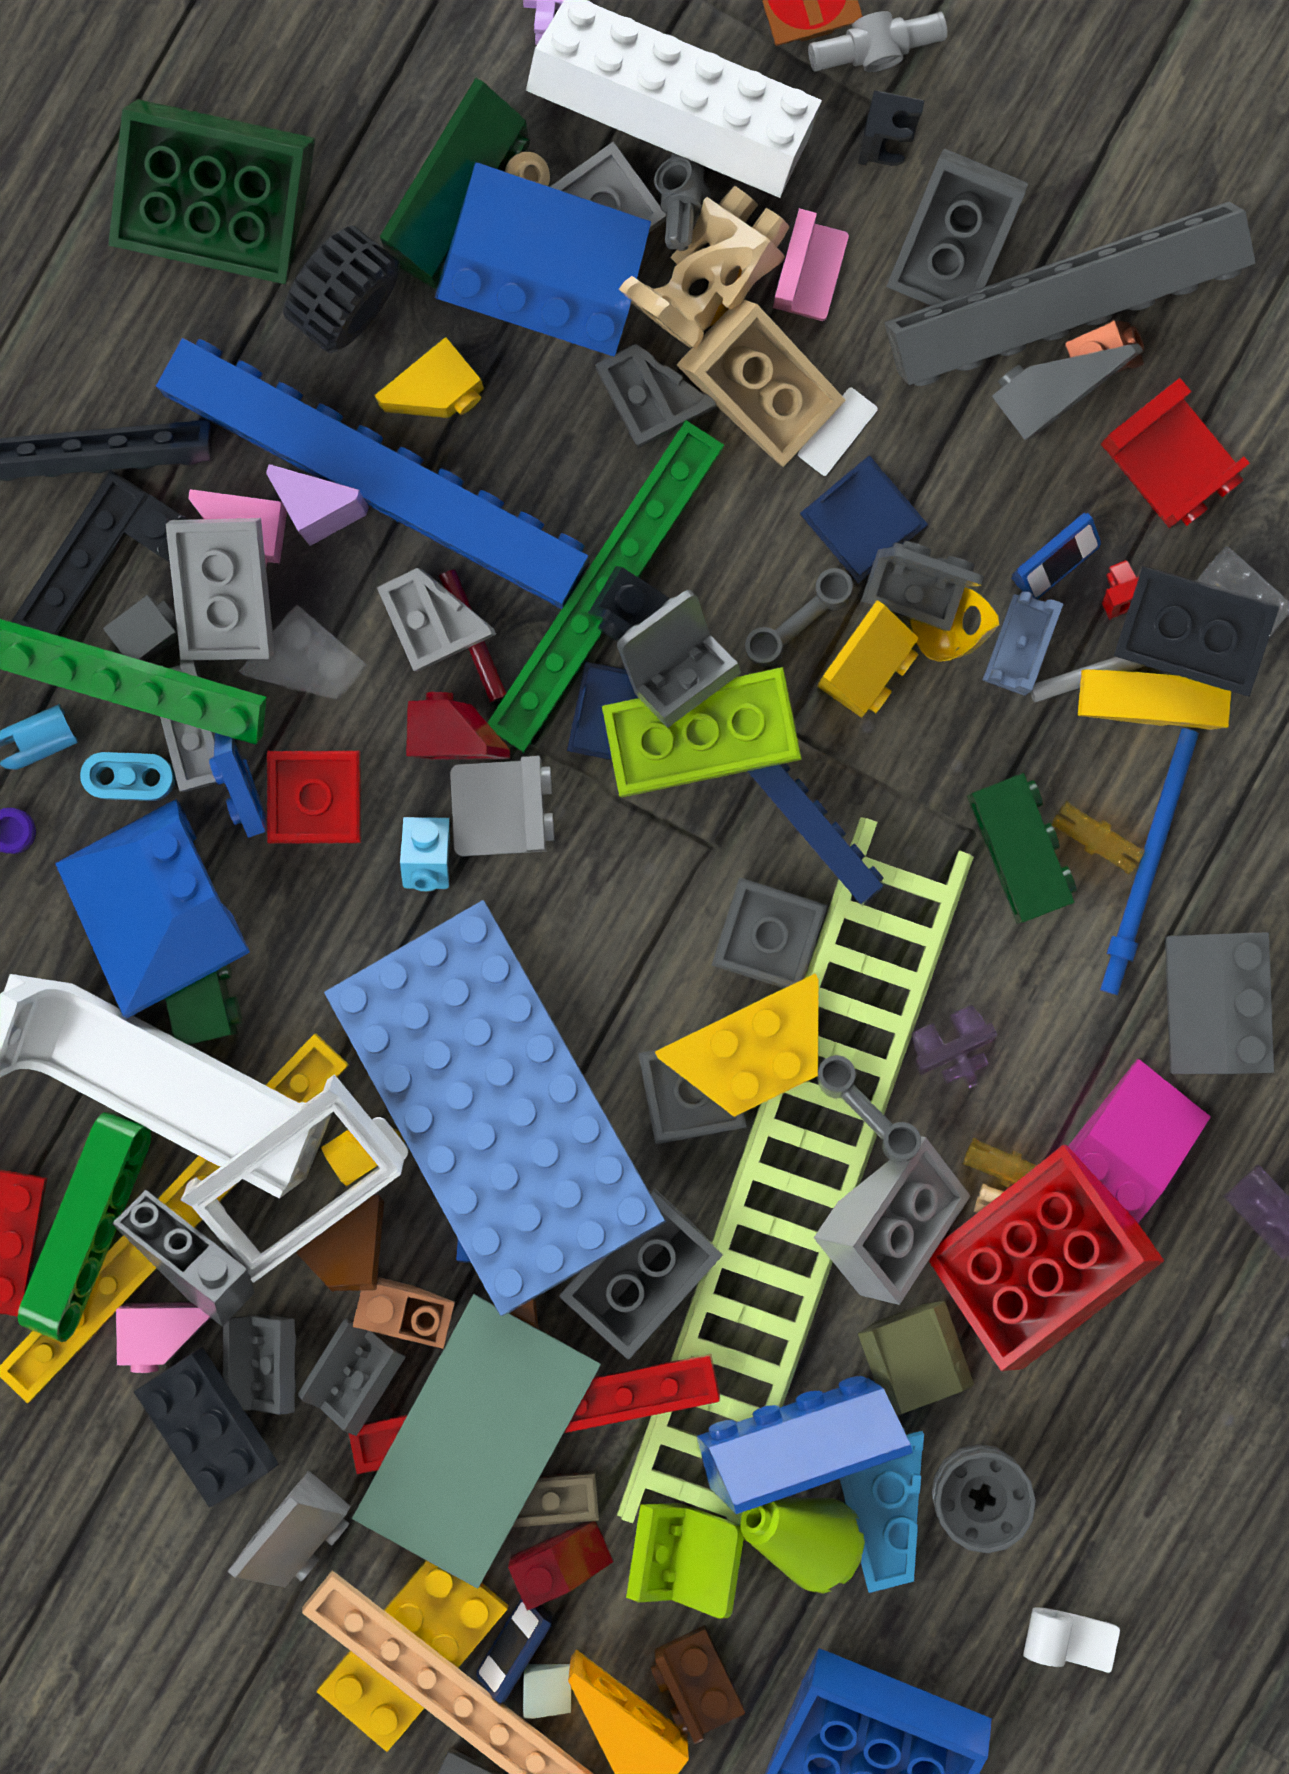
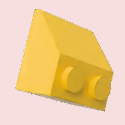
[817,600,919,718]

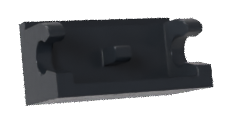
[858,90,925,166]

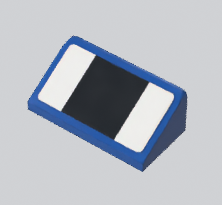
[1011,513,1101,600]

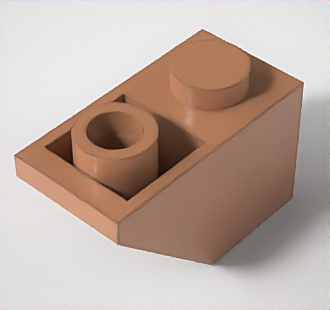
[352,1277,455,1349]

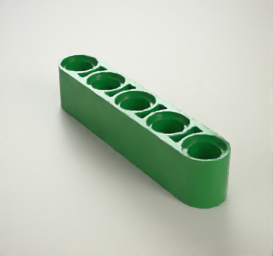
[18,1112,151,1342]

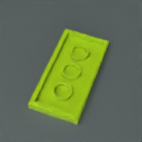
[602,667,802,798]

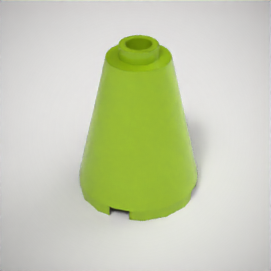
[740,1497,865,1594]

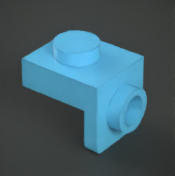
[400,817,450,891]

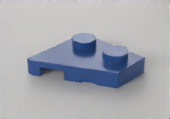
[209,733,266,838]

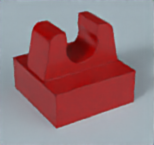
[1102,560,1139,619]

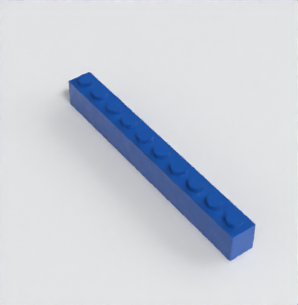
[156,338,589,609]

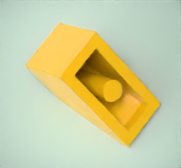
[375,337,484,418]

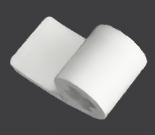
[1023,1607,1120,1673]

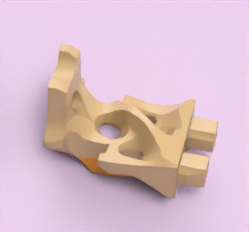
[619,186,790,349]

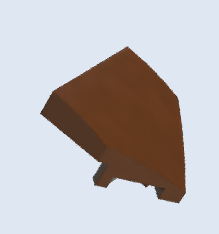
[296,1195,384,1292]

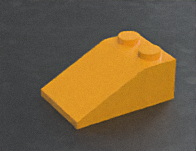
[568,1649,689,1774]

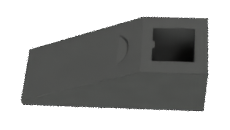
[113,1190,255,1327]

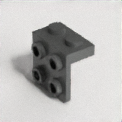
[861,541,984,631]
[617,590,741,728]

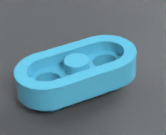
[80,752,175,801]

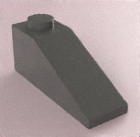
[992,343,1143,440]

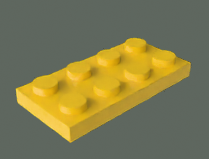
[317,1560,508,1752]

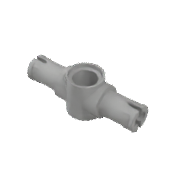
[808,11,947,72]

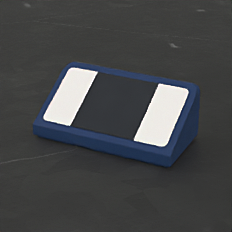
[476,1599,552,1704]

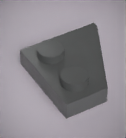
[595,344,716,448]

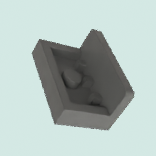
[223,1314,296,1415]
[298,1318,406,1436]

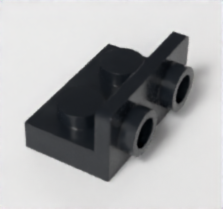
[588,566,670,641]

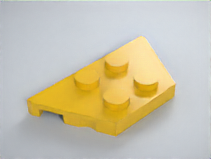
[655,973,819,1117]

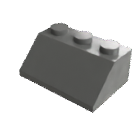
[1165,932,1274,1074]
[559,1189,723,1360]

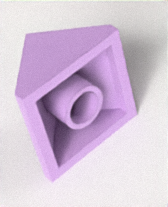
[266,464,369,546]

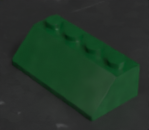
[380,77,530,289]

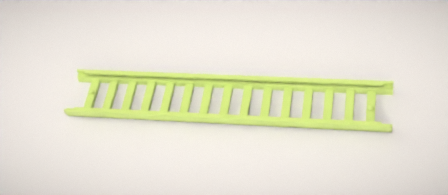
[617,817,974,1525]

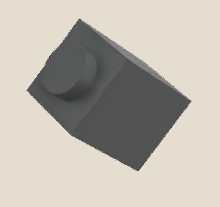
[103,595,178,663]

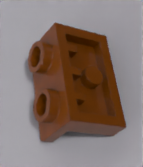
[651,1625,745,1745]

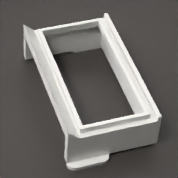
[181,1074,408,1283]

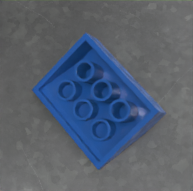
[435,162,651,357]
[765,1648,992,1774]

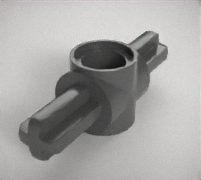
[654,153,711,251]

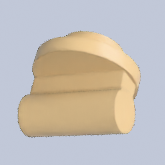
[505,152,550,186]

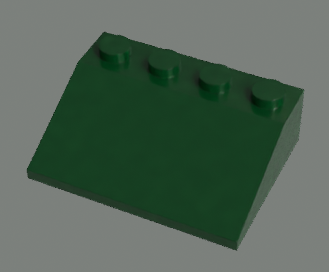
[108,99,316,284]

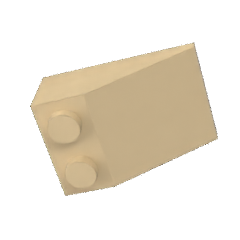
[677,300,846,467]

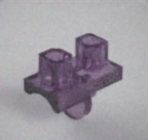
[911,1005,997,1088]
[1223,1165,1289,1259]

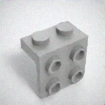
[450,756,554,856]

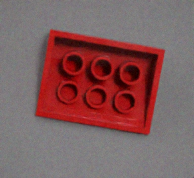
[928,1145,1164,1371]

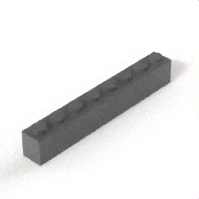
[884,202,1256,386]

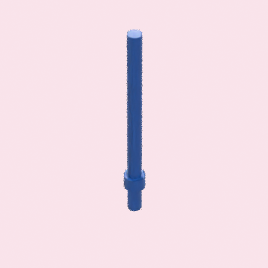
[1100,728,1199,996]

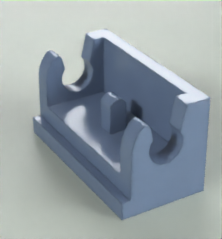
[982,592,1063,696]

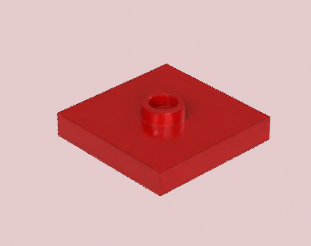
[267,751,361,844]

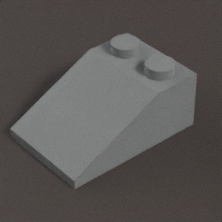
[814,1137,970,1305]
[228,1471,351,1587]

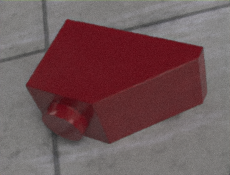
[406,692,510,760]
[508,1521,614,1611]

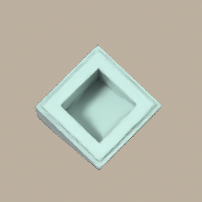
[523,1664,571,1719]

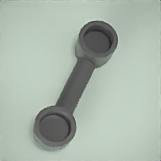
[745,568,853,667]
[818,1055,921,1163]

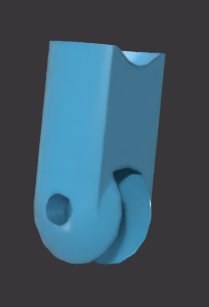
[0,704,78,770]

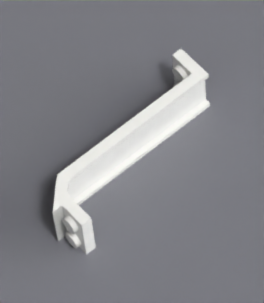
[0,974,333,1199]

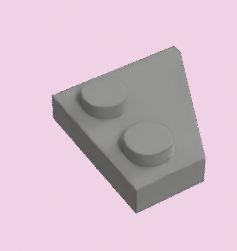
[377,568,496,672]

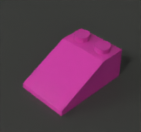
[1068,1059,1211,1223]

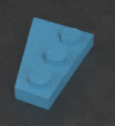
[839,1431,924,1593]

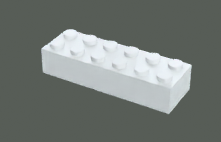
[526,0,822,198]

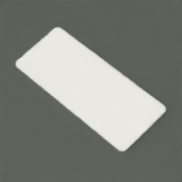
[798,388,877,476]

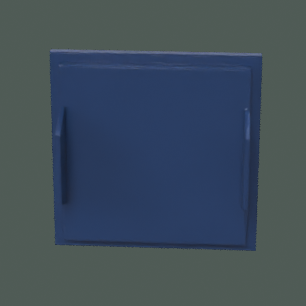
[800,455,928,583]
[567,662,638,760]

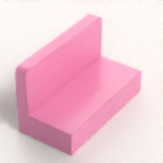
[773,208,849,321]

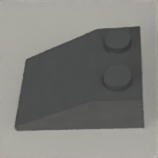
[886,148,1028,306]

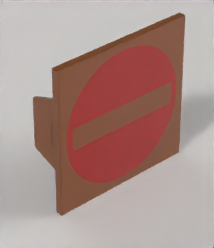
[762,0,863,46]

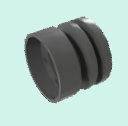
[931,1444,1036,1553]

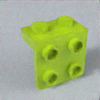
[626,1503,744,1619]

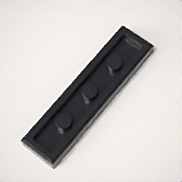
[11,470,149,636]

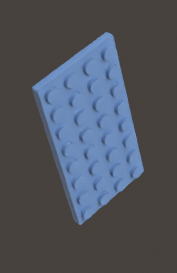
[324,900,666,1316]

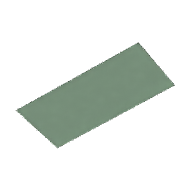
[352,1294,601,1589]

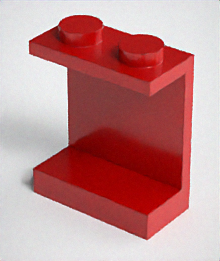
[1101,378,1250,529]

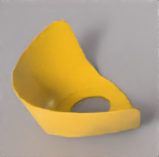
[910,587,999,662]

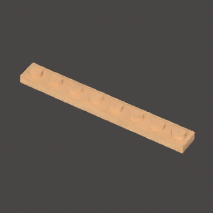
[302,1570,593,1774]

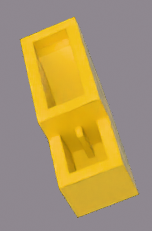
[1078,669,1231,730]

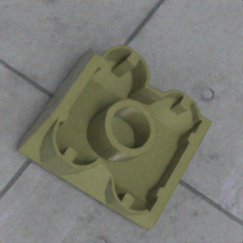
[858,1301,974,1415]

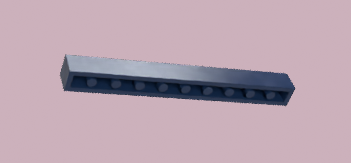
[748,763,884,906]

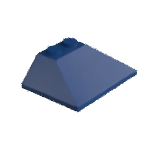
[55,799,250,1019]

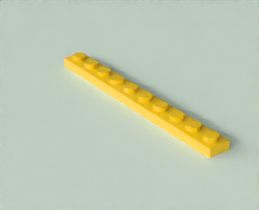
[0,1034,349,1404]

